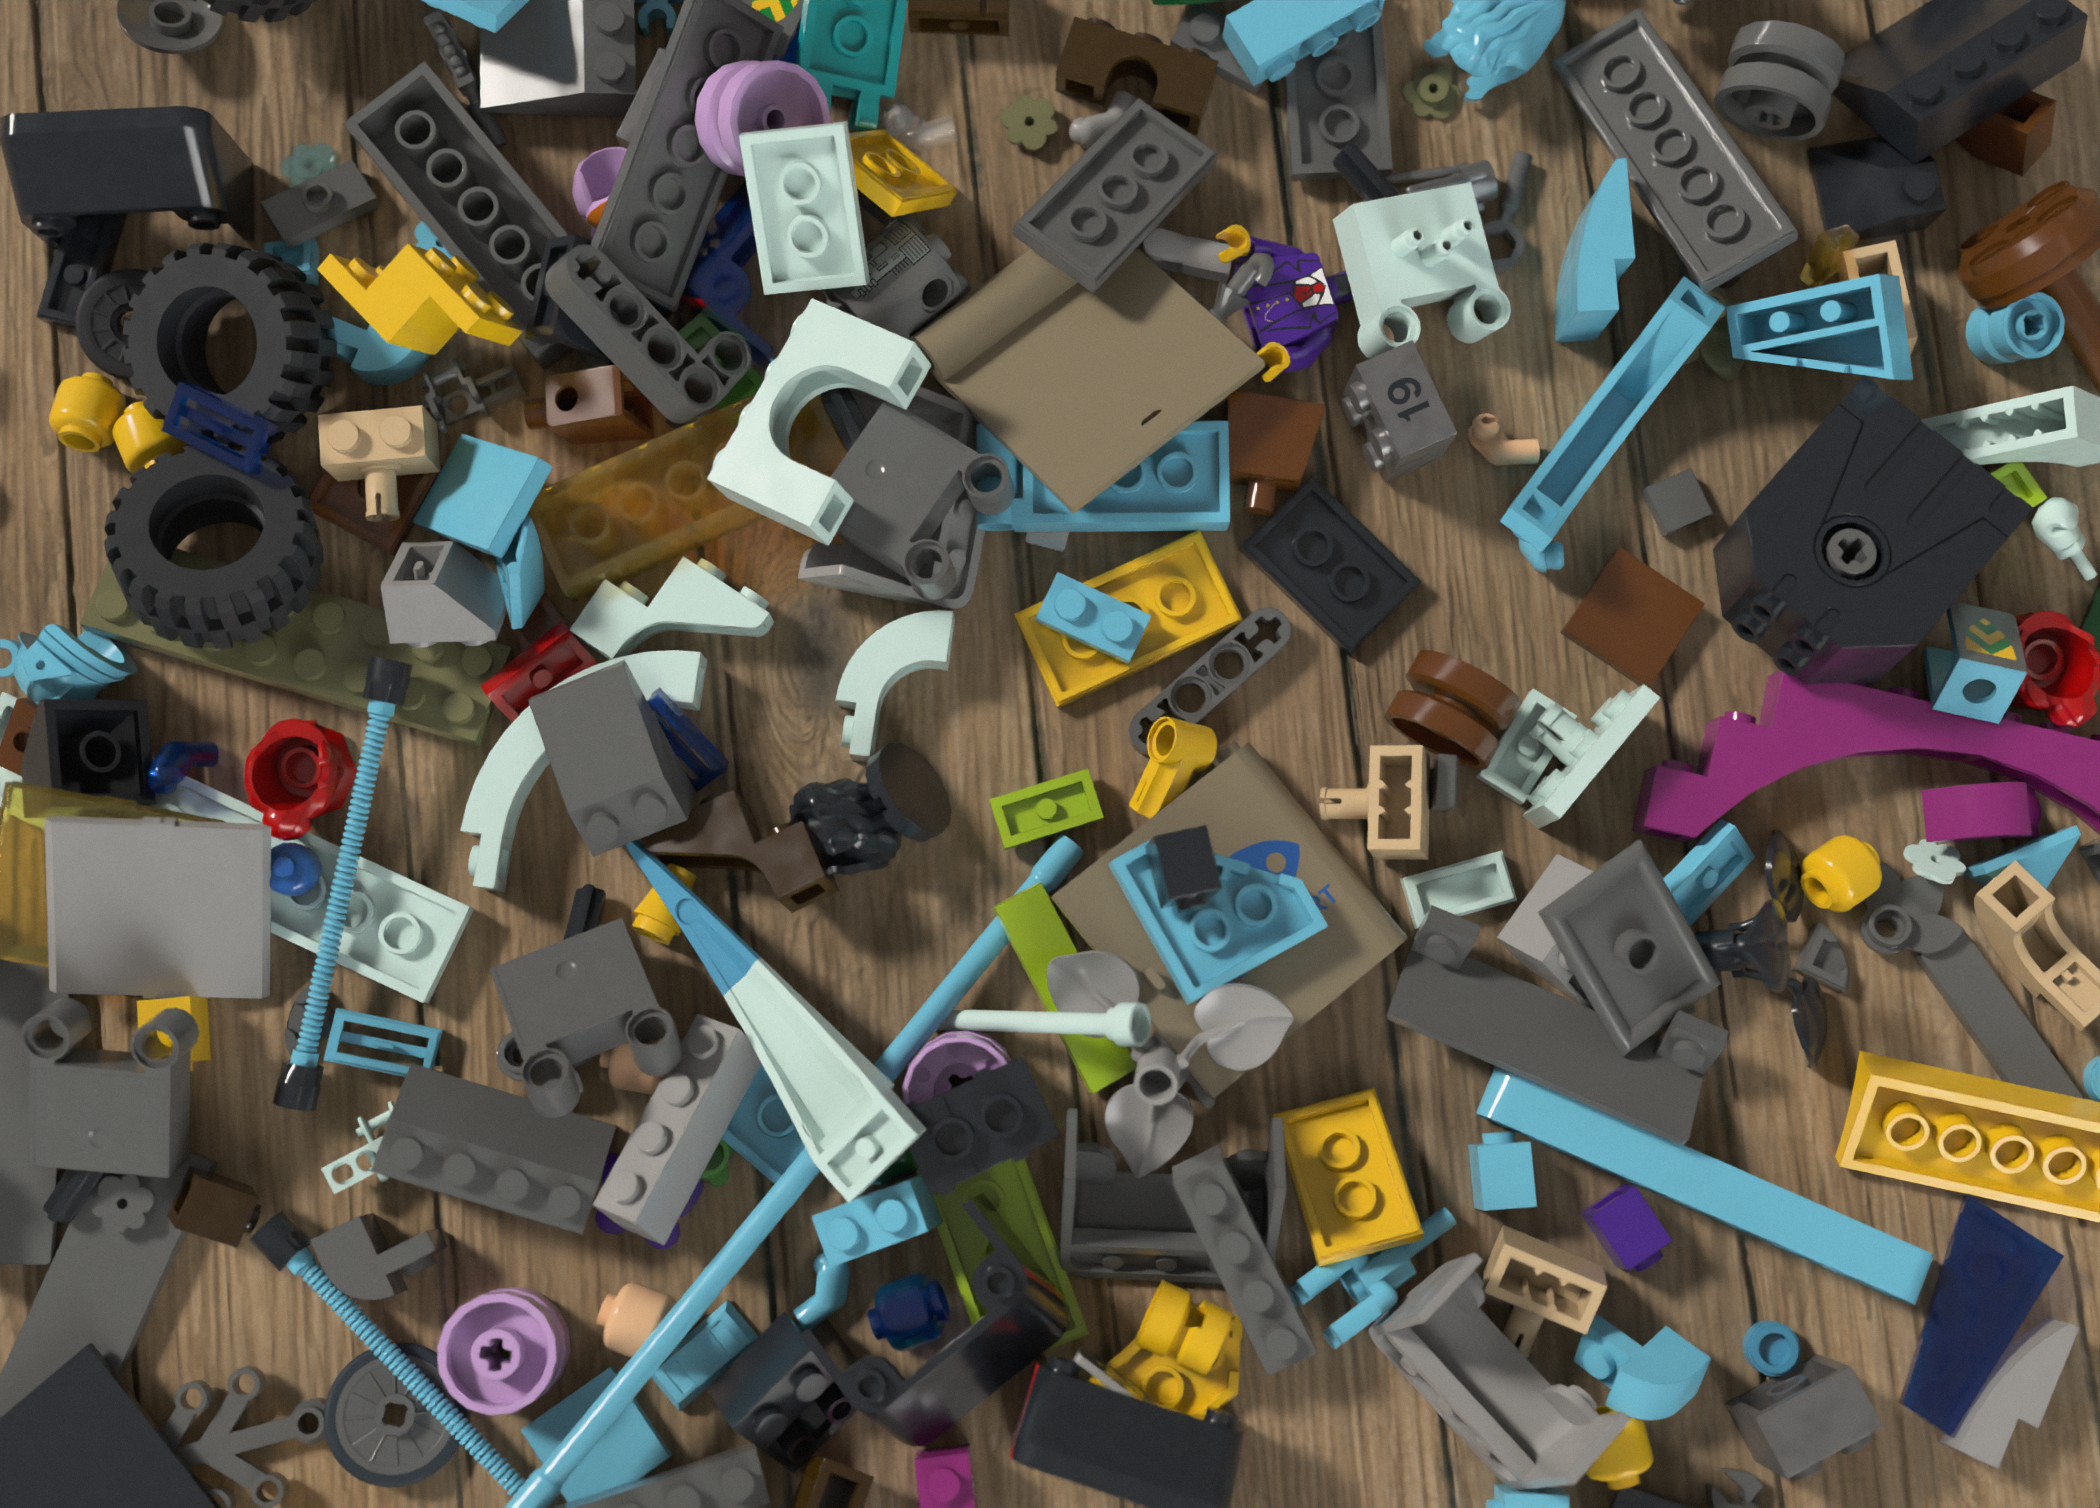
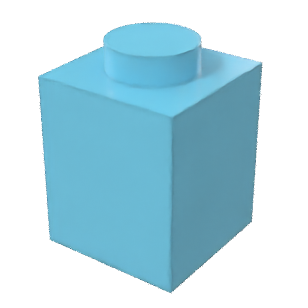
[1468,1131,1537,1211]

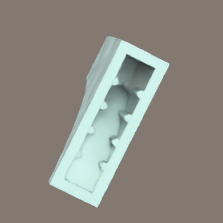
[1921,385,2100,467]

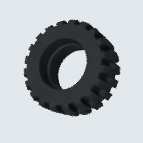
[123,242,337,446]
[104,442,324,649]

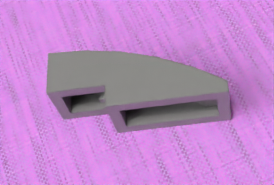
[1938,1318,2079,1469]

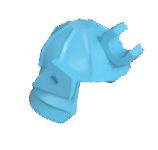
[0,624,138,705]

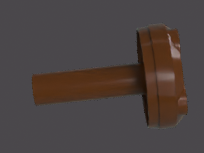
[1956,180,2100,394]

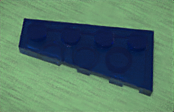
[1899,1194,2064,1436]

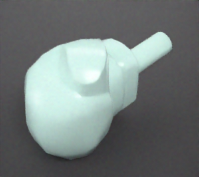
[2031,497,2097,581]

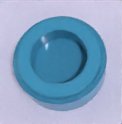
[1742,1320,1801,1376]

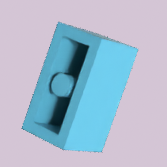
[811,1174,943,1267]

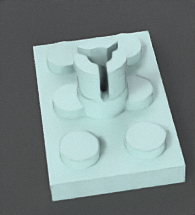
[739,121,870,295]
[1522,684,1660,829]

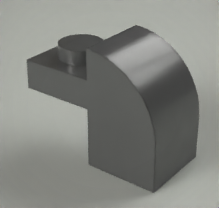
[310,1213,448,1300]

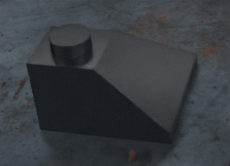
[1807,136,1947,246]
[21,699,156,816]

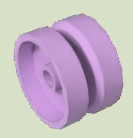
[694,61,831,177]
[437,1287,571,1415]

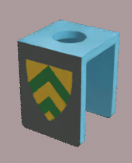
[1923,601,2028,724]

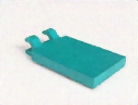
[795,0,908,132]

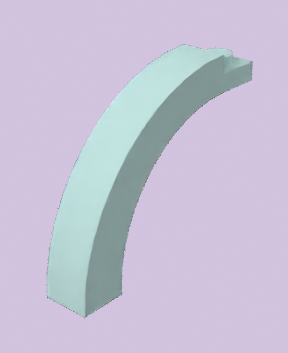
[460,650,707,892]

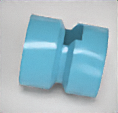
[1965,292,2065,365]

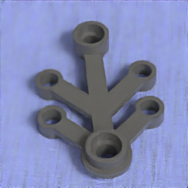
[161,1366,326,1508]

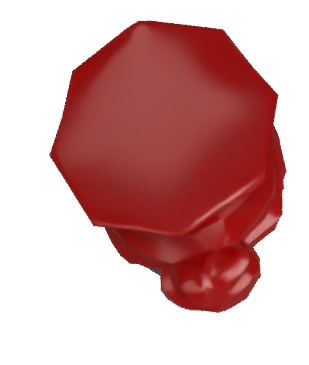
[2010,610,2100,728]
[244,718,358,841]

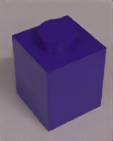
[1580,1184,1672,1272]

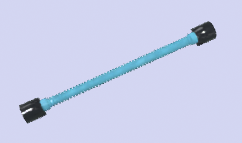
[273,656,413,1111]
[250,1210,552,1508]

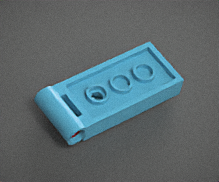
[976,421,1230,532]

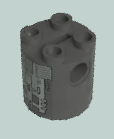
[821,214,971,340]

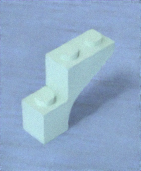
[569,556,774,660]

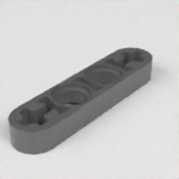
[1128,607,1291,757]

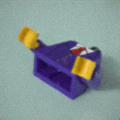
[1215,224,1354,382]

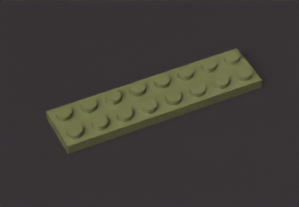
[80,548,514,747]

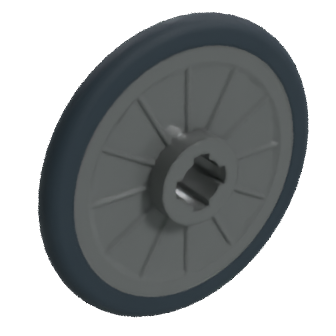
[324,1342,468,1488]

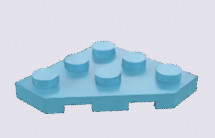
[1108,840,1328,1005]

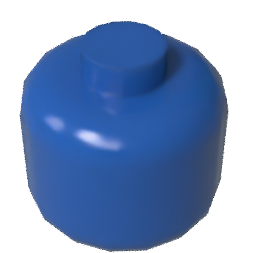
[269,842,322,896]

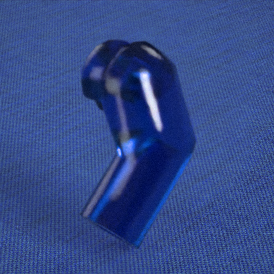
[147,741,219,795]

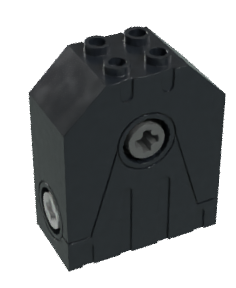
[1713,375,2033,684]

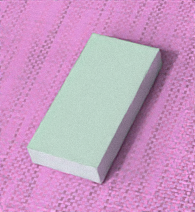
[1400,851,1517,929]

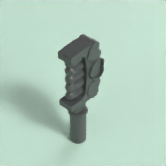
[423,10,508,149]

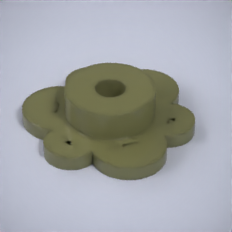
[1402,66,1460,120]
[1000,95,1057,151]

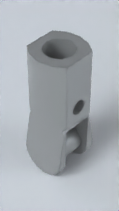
[1142,228,1232,283]

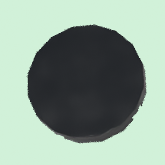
[865,743,952,842]

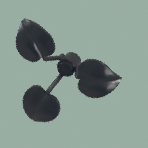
[1694,830,1827,1069]

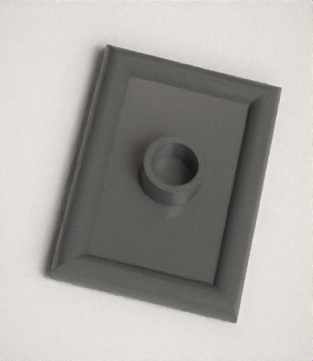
[1538,839,1722,1056]

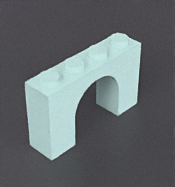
[707,299,932,546]

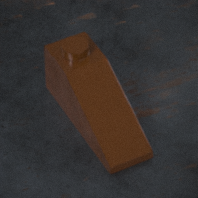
[1954,91,2056,177]

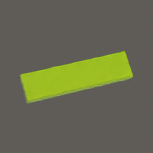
[992,882,1137,1094]

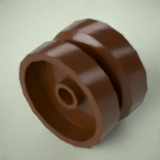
[1384,650,1522,770]

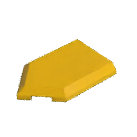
[1089,1315,1243,1416]

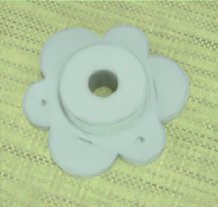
[1903,839,1966,884]

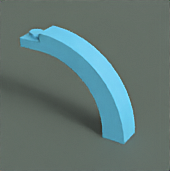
[1500,277,1726,552]

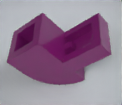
[1922,782,2041,843]

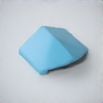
[495,514,545,629]

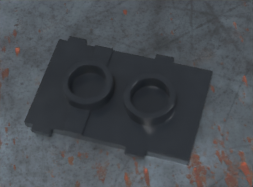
[906,1056,1060,1197]

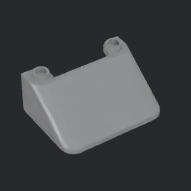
[798,387,985,610]

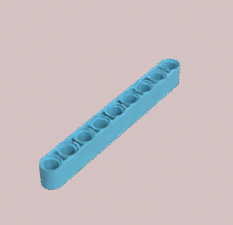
[1476,1066,1934,1305]

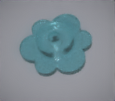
[280,142,338,188]

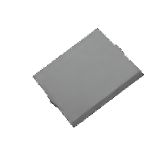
[44,816,271,999]

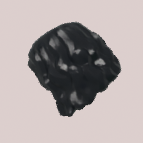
[789,778,903,875]

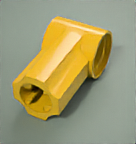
[1129,716,1217,819]

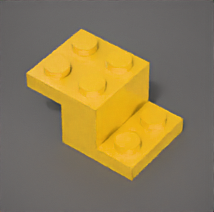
[317,243,523,356]

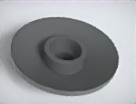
[117,0,223,54]

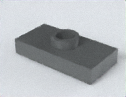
[260,160,379,250]

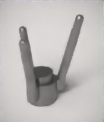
[1385,160,1498,214]

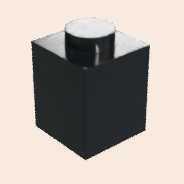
[1145,825,1222,913]

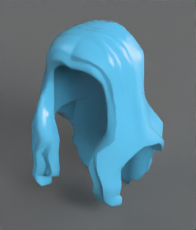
[1423,0,1566,102]

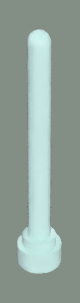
[937,1002,1152,1047]

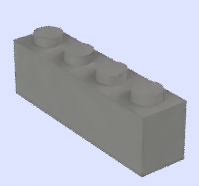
[593,1014,761,1245]

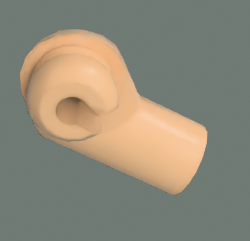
[1468,413,1540,466]

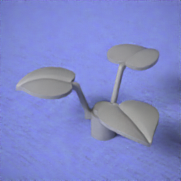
[1047,950,1294,1178]

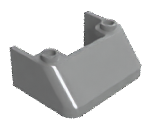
[1369,1253,1630,1490]

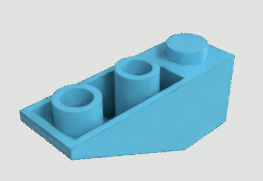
[1222,0,1385,86]

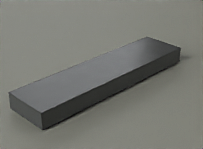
[1914,927,2084,1099]

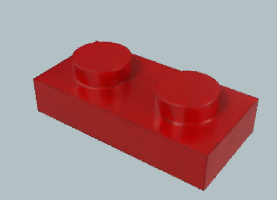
[480,620,597,723]

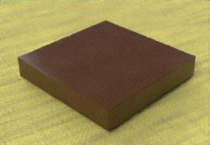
[307,464,443,556]
[1560,547,1705,688]

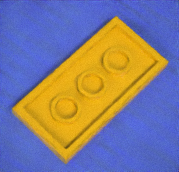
[1014,530,1243,709]

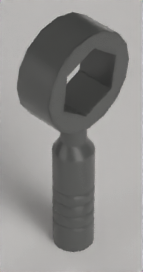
[1483,151,1533,274]

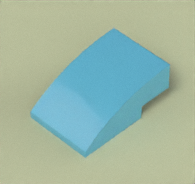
[1555,158,1635,342]

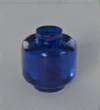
[868,1272,951,1352]

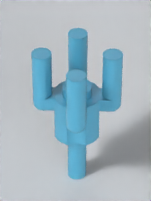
[1291,1207,1456,1350]

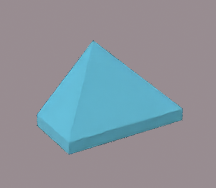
[1964,825,2081,889]

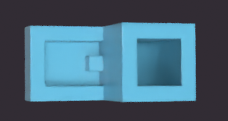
[328,317,430,385]
[1573,1315,1711,1420]

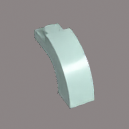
[835,610,955,762]

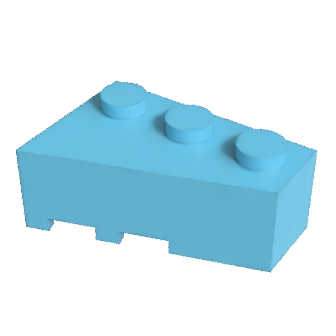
[1726,273,1913,380]

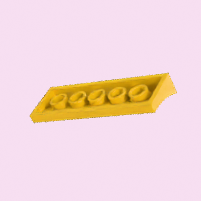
[1835,1051,2100,1223]

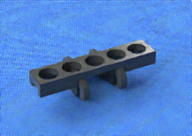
[415,357,526,434]

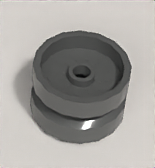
[1714,20,1845,141]

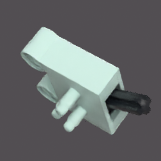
[1332,143,1511,359]

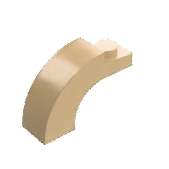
[1974,860,2100,1032]

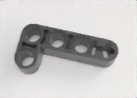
[545,245,752,424]

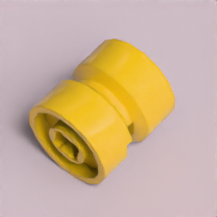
[1134,1280,1233,1377]

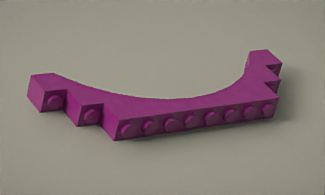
[1632,670,2100,842]

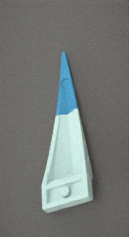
[625,839,926,1203]

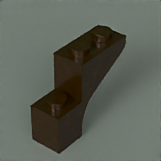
[640,790,839,913]

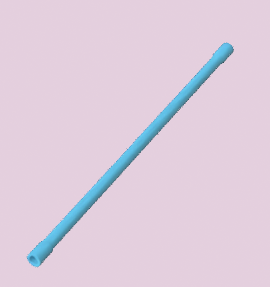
[504,834,1085,1508]

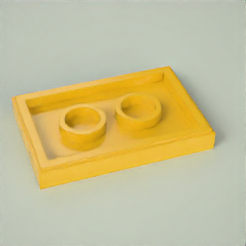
[849,129,958,217]
[1273,1088,1423,1267]

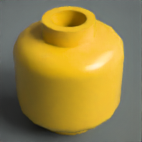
[49,372,127,453]
[112,401,190,474]
[1800,835,1882,912]
[1585,1405,1653,1490]

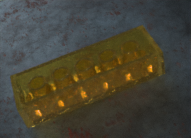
[528,394,846,603]

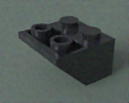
[706,1312,858,1473]

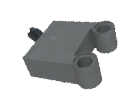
[821,387,1015,600]
[490,884,683,1118]
[21,998,199,1224]

